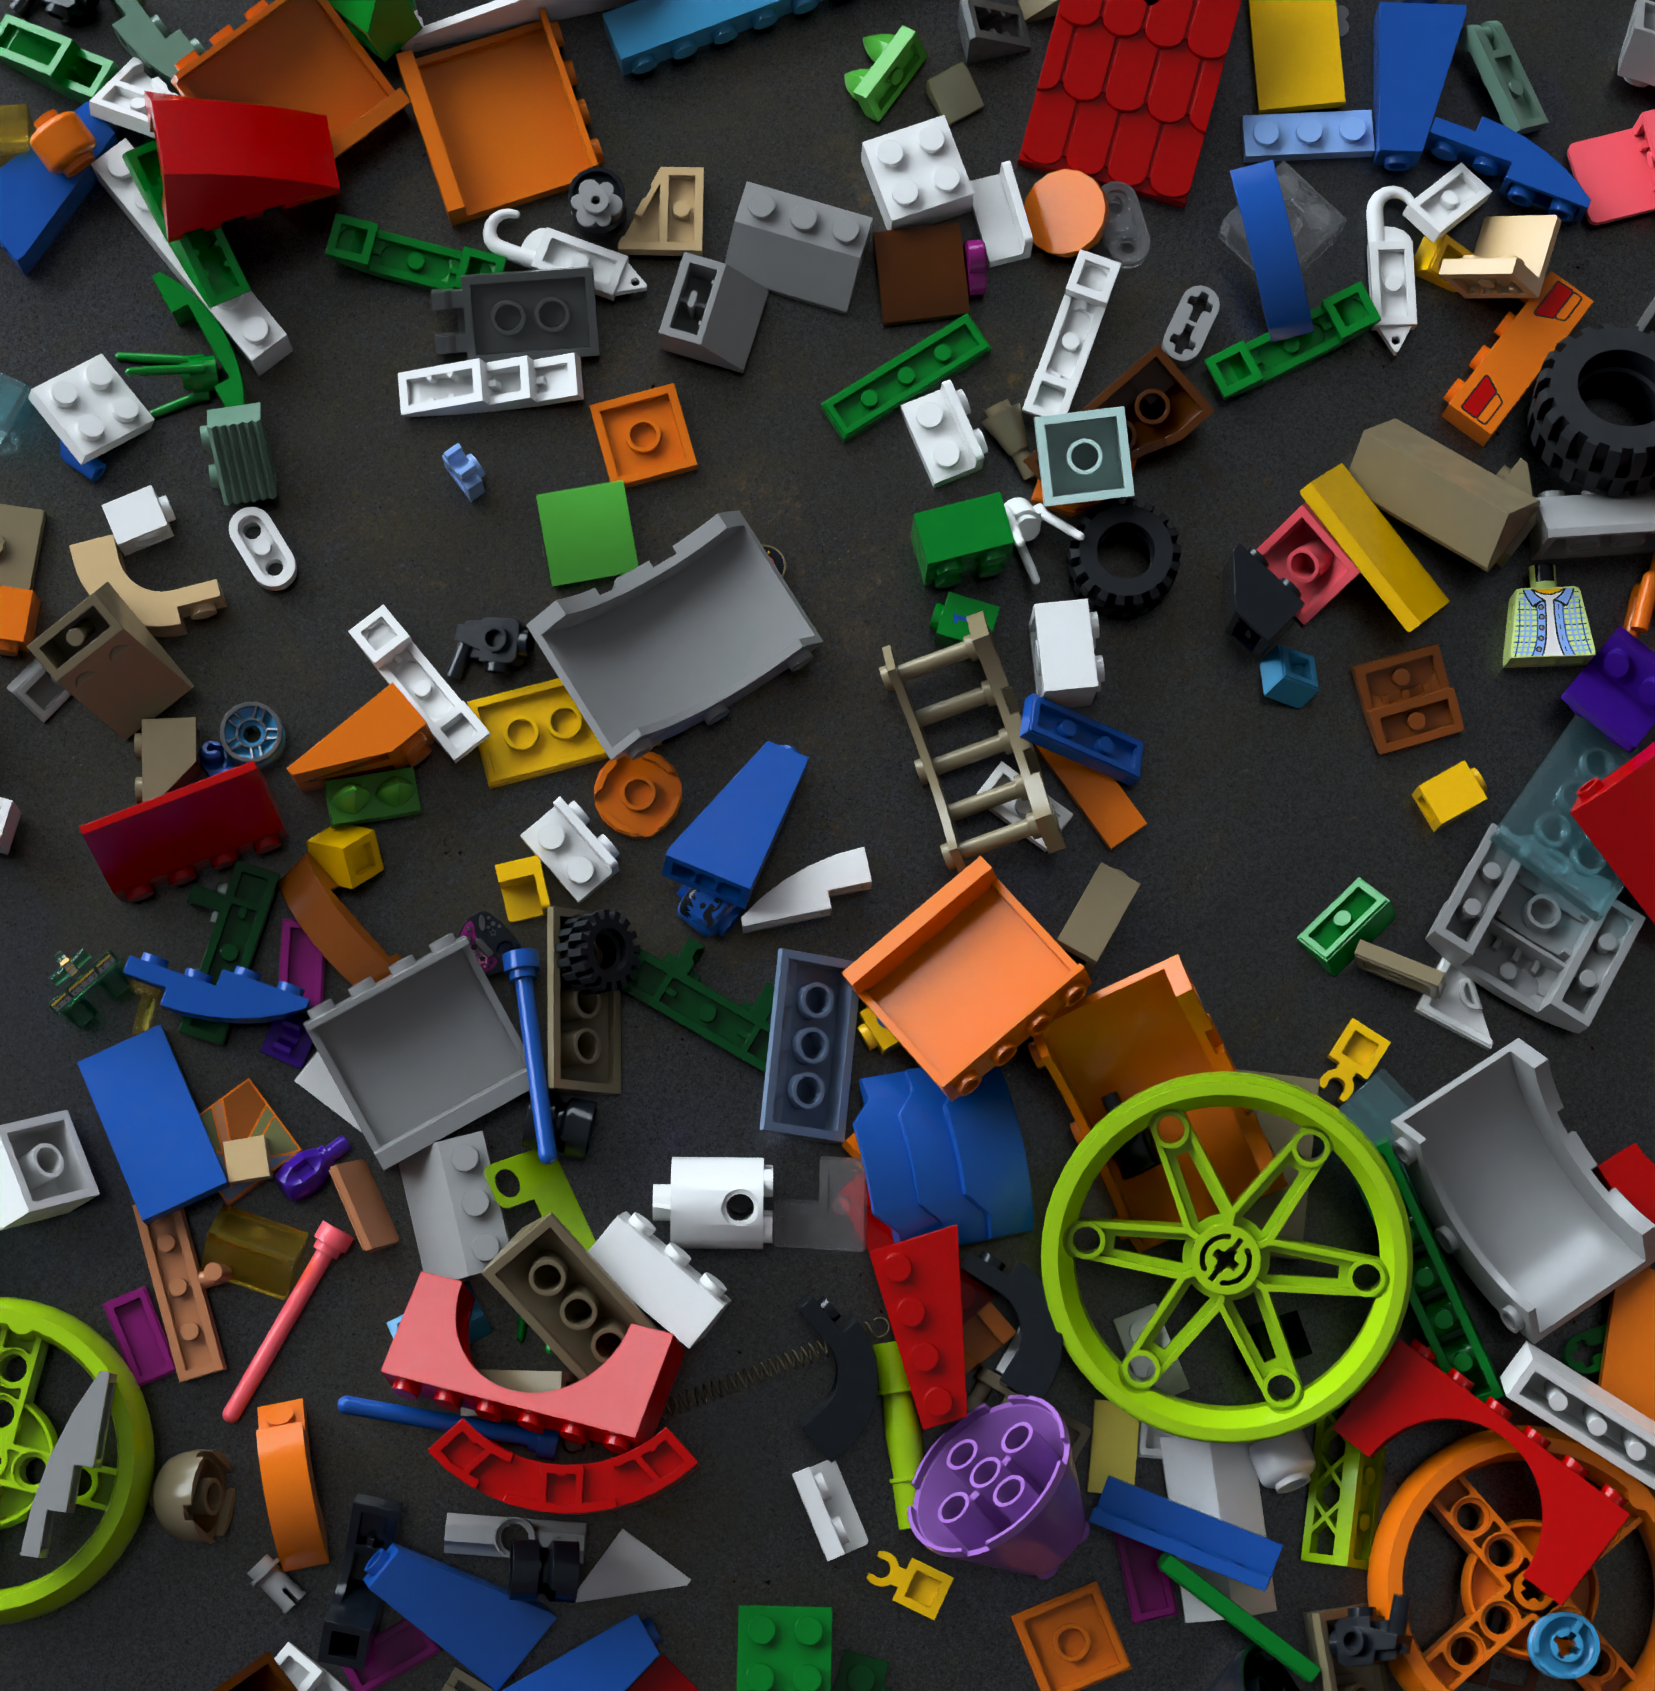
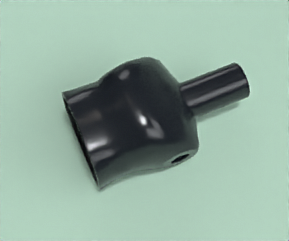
[1101,1091,1162,1180]

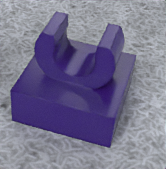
[259,1017,314,1070]

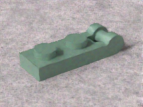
[1458,20,1549,135]

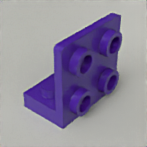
[1561,625,1655,753]

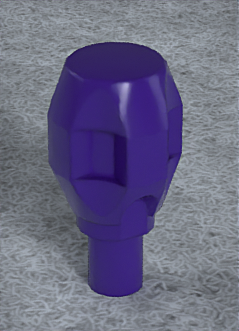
[274,1135,352,1202]

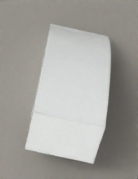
[741,847,872,934]

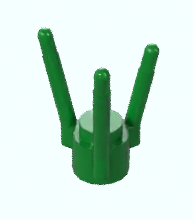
[115,352,219,418]

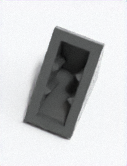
[957,0,1032,63]

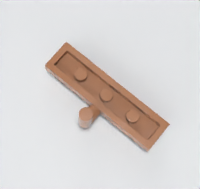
[132,1204,233,1383]

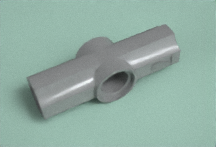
[444,1512,587,1564]

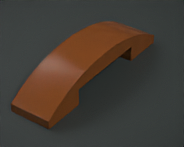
[278,853,402,985]

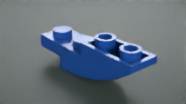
[1424,116,1591,222]
[123,952,311,1024]

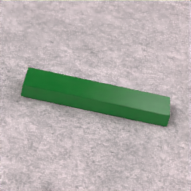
[821,313,991,443]
[1156,1552,1321,1683]

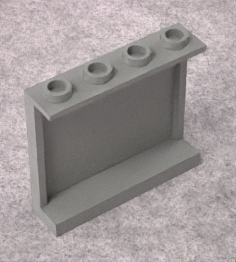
[303,933,529,1170]

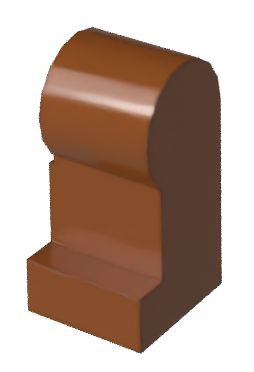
[963,1301,1017,1375]

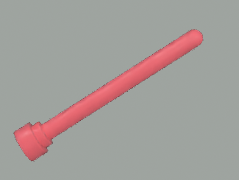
[222,1220,355,1424]

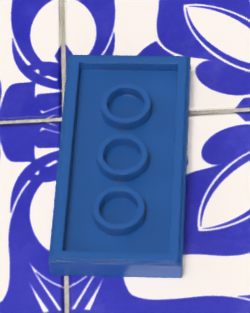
[77,1024,230,1225]

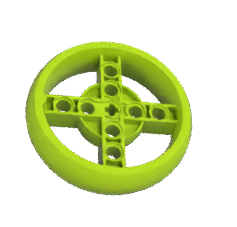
[0,1297,155,1625]

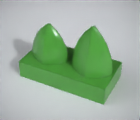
[844,25,928,122]
[323,767,421,828]

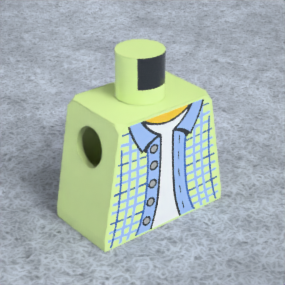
[1503,563,1596,668]

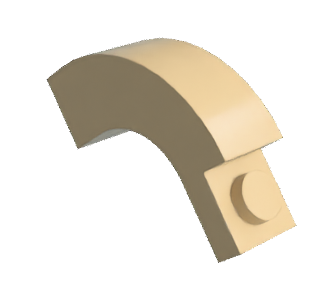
[69,534,227,637]

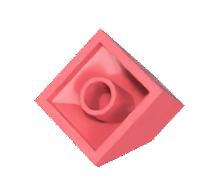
[1256,502,1361,625]

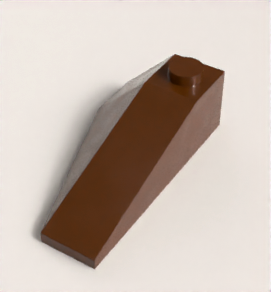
[1023,344,1215,481]

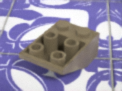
[27,581,194,741]

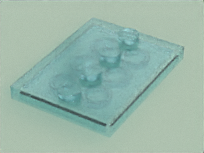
[1489,715,1644,922]

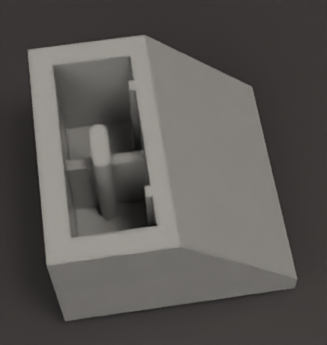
[658,252,769,373]

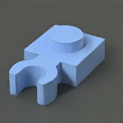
[442,443,486,502]

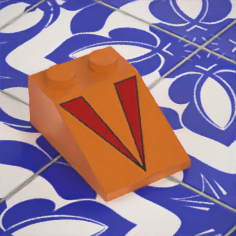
[287,682,435,793]

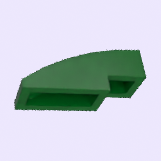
[0,13,121,104]

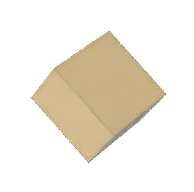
[223,1135,273,1185]

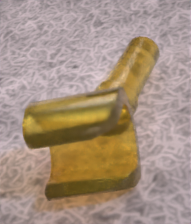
[129,980,161,1035]

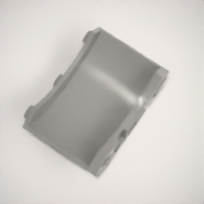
[526,510,824,760]
[1391,1038,1655,1344]

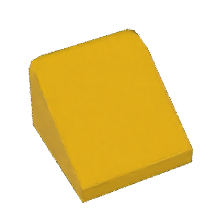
[1414,234,1473,293]

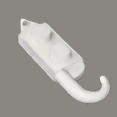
[1366,185,1417,356]
[482,208,647,301]

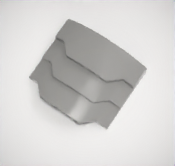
[1425,823,1646,1034]

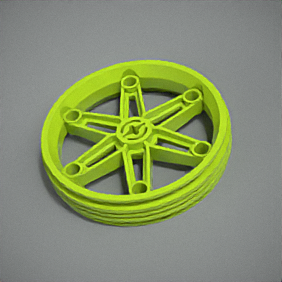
[1041,1071,1413,1444]

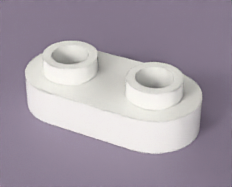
[229,507,298,591]

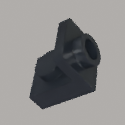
[1231,1310,1313,1376]

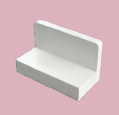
[970,161,1033,268]

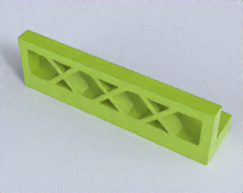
[1301,1392,1387,1570]

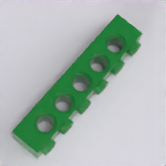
[1351,1135,1504,1403]

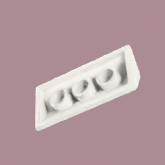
[1159,1435,1277,1623]

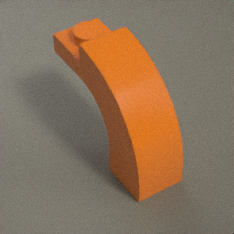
[256,1398,329,1572]

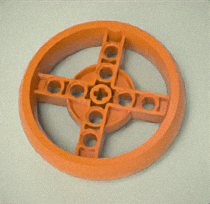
[1367,1425,1655,1691]

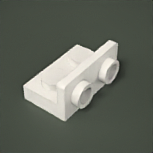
[900,379,988,488]
[520,797,620,905]
[792,1460,868,1562]

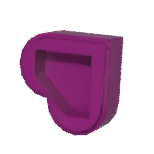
[963,239,987,296]

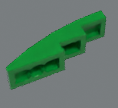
[122,140,251,309]

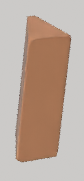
[329,1159,399,1255]

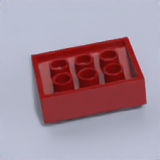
[79,761,289,903]

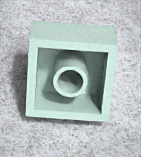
[1034,406,1135,507]

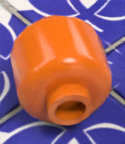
[30,109,97,178]

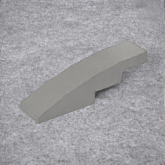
[20,1371,117,1558]

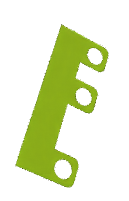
[484,1149,596,1381]

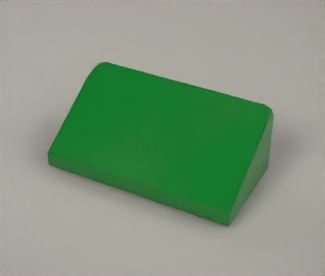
[1296,877,1396,976]

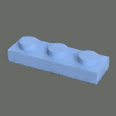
[1240,110,1375,163]

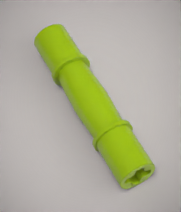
[872,1341,925,1530]

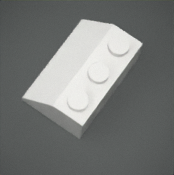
[588,1211,732,1349]

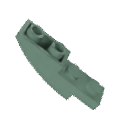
[110,0,205,96]

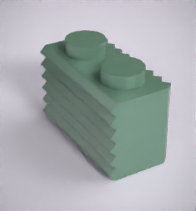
[200,402,277,506]

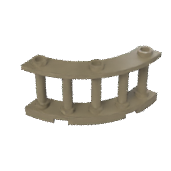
[879,611,1066,873]

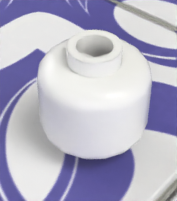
[1249,1429,1316,1494]

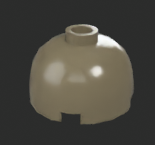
[149,1449,235,1544]

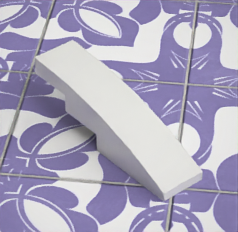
[398,353,584,417]

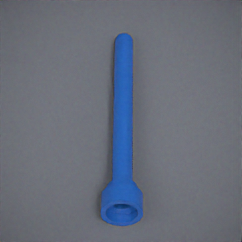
[502,948,557,1165]
[337,1396,559,1460]

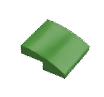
[536,480,638,587]

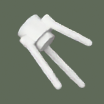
[1004,497,1085,584]

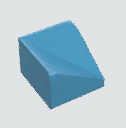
[1260,644,1319,708]

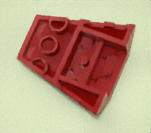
[144,91,340,243]

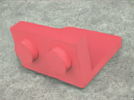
[1567,109,1655,226]

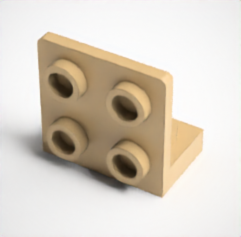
[1439,215,1561,298]

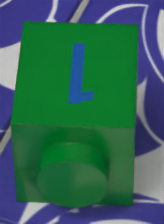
[929,592,1000,647]

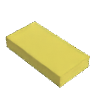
[1087,1399,1140,1494]

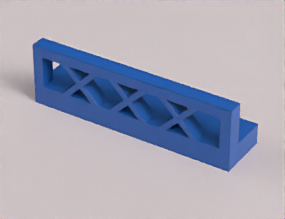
[1088,1475,1284,1592]

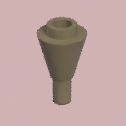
[981,399,1035,481]

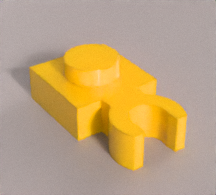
[1319,1018,1391,1104]
[866,1551,954,1620]

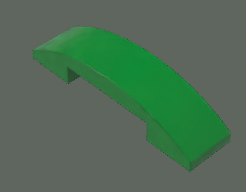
[325,213,507,291]
[152,272,249,407]
[1204,281,1381,400]

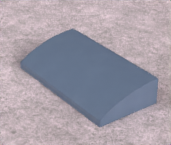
[759,948,859,1144]

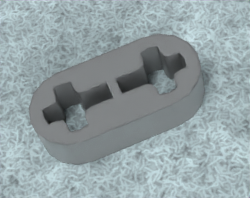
[1161,285,1220,368]

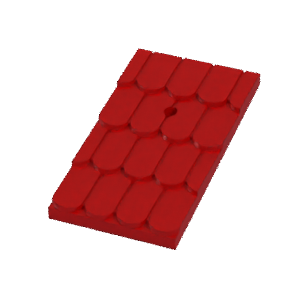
[1018,0,1241,209]

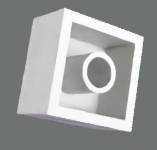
[861,115,974,230]
[1028,599,1105,708]
[0,1110,100,1231]

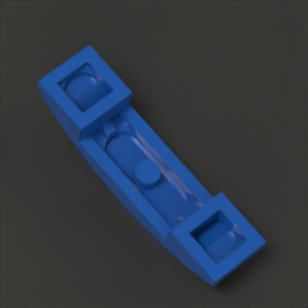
[1230,160,1314,343]

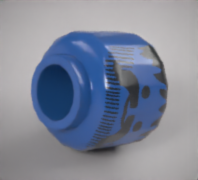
[676,884,745,937]

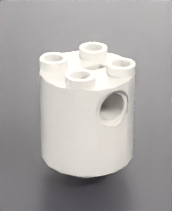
[653,1157,773,1249]

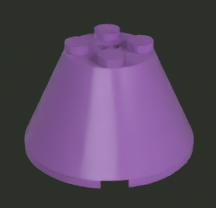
[907,1395,1091,1580]

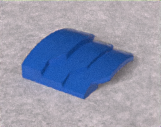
[852,1066,1034,1247]

